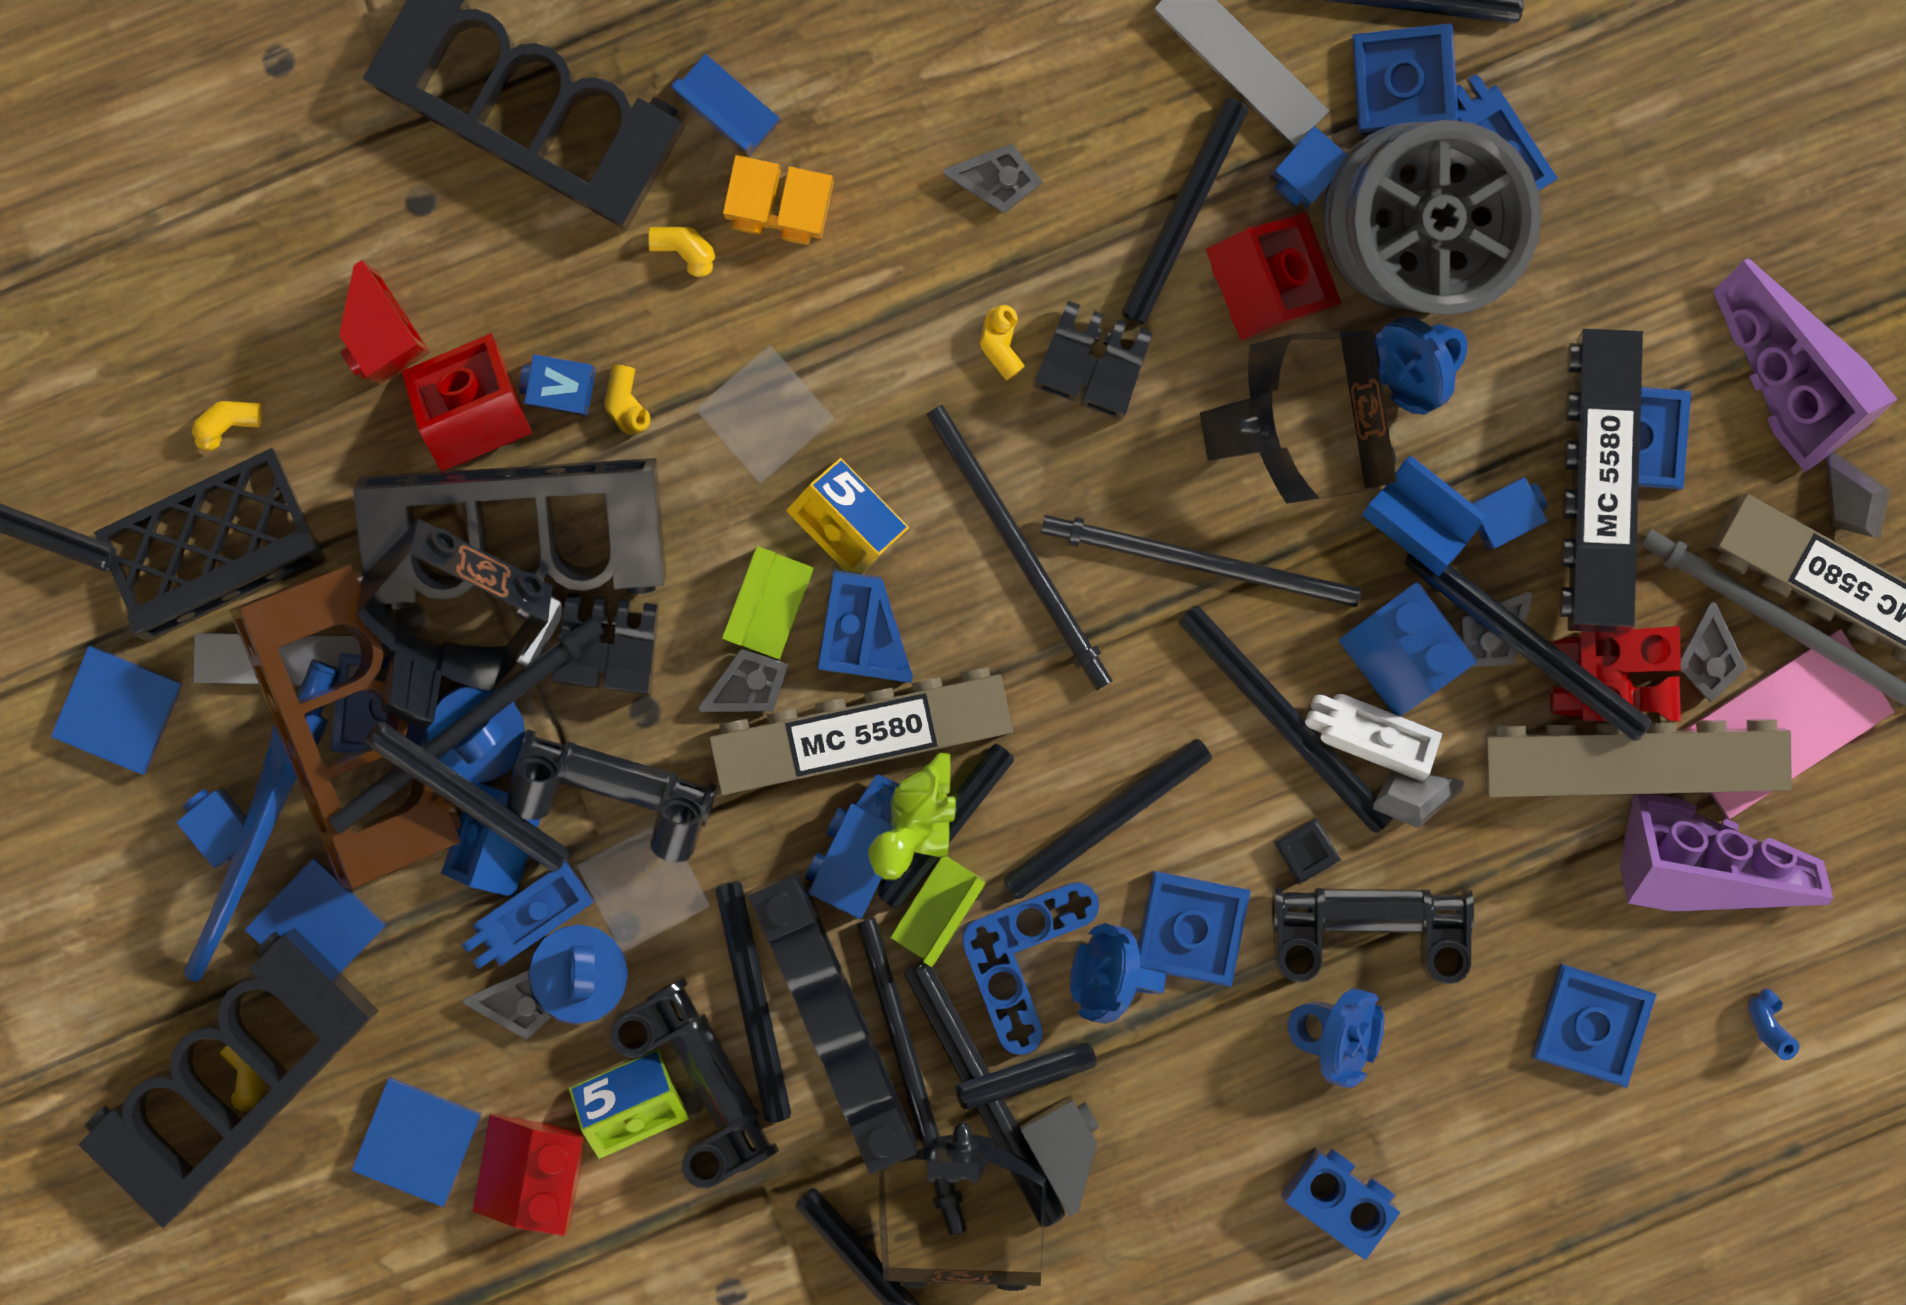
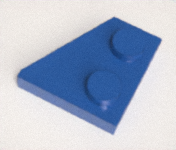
[817,570,913,683]

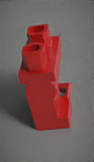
[1549,626,1681,721]

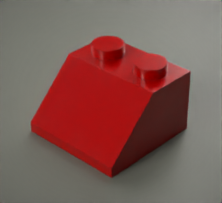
[1205,212,1342,341]
[339,260,431,385]
[401,333,532,472]
[472,1113,586,1236]

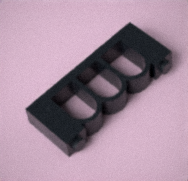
[363,0,684,231]
[353,458,666,610]
[748,869,917,1174]
[78,928,379,1228]

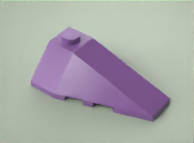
[1713,259,1898,472]
[1620,794,1833,911]

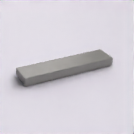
[1154,0,1329,148]
[194,633,390,685]

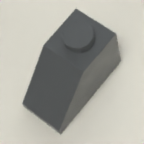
[1020,1095,1100,1217]

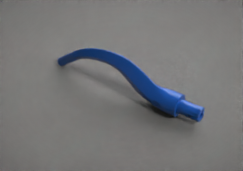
[184,659,339,981]

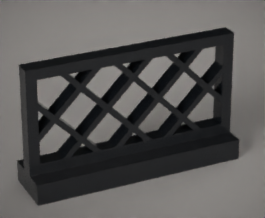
[94,448,326,642]

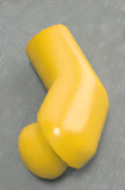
[649,227,715,277]
[604,364,651,435]
[219,1045,267,1113]

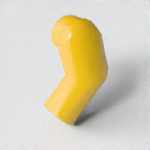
[979,305,1025,381]
[192,401,262,451]

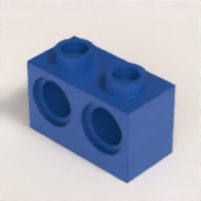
[1281,1148,1401,1261]

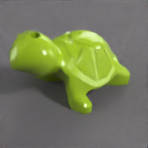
[868,752,956,880]

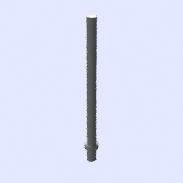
[1641,529,1906,706]

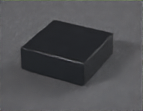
[1273,817,1342,885]

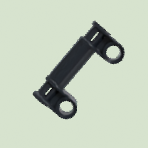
[507,729,718,863]
[1272,887,1474,984]
[610,977,779,1188]

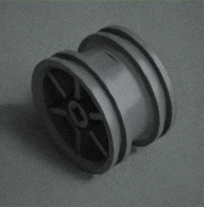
[1322,120,1542,315]

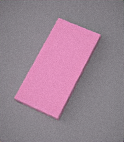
[1683,629,1895,819]

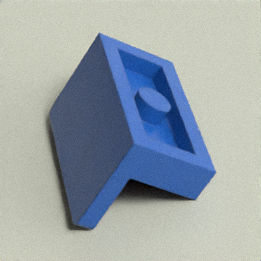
[671,54,781,158]
[1362,456,1486,576]
[441,782,541,897]

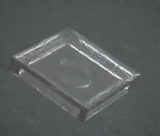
[696,345,835,484]
[576,824,711,953]

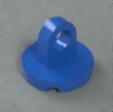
[1374,317,1468,415]
[426,685,525,783]
[1070,923,1166,1024]
[528,924,628,1025]
[1288,988,1385,1088]

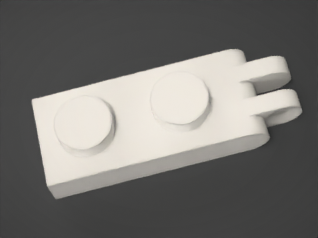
[1305,694,1442,782]

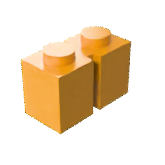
[723,155,834,245]

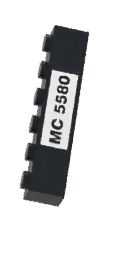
[1559,328,1643,634]

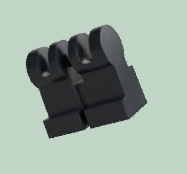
[1033,300,1153,420]
[552,593,659,695]

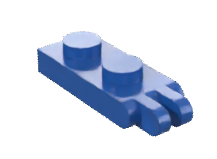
[1457,74,1558,191]
[462,861,595,969]

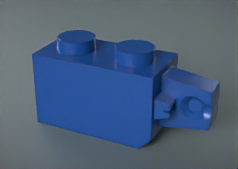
[804,774,899,919]

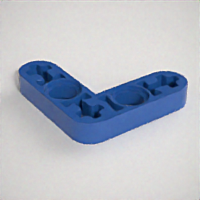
[963,882,1099,1055]

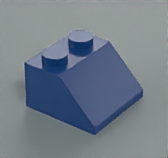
[1338,581,1477,717]

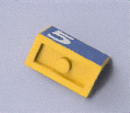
[786,458,909,574]

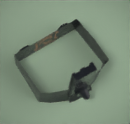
[1200,330,1397,504]
[357,519,553,731]
[879,1122,1047,1291]

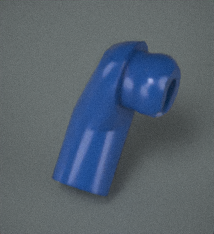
[1747,988,1799,1060]

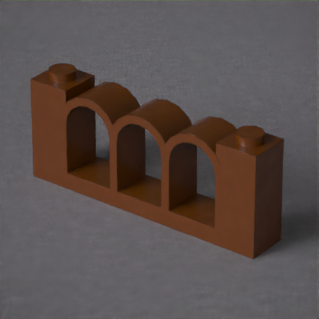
[229,564,461,889]

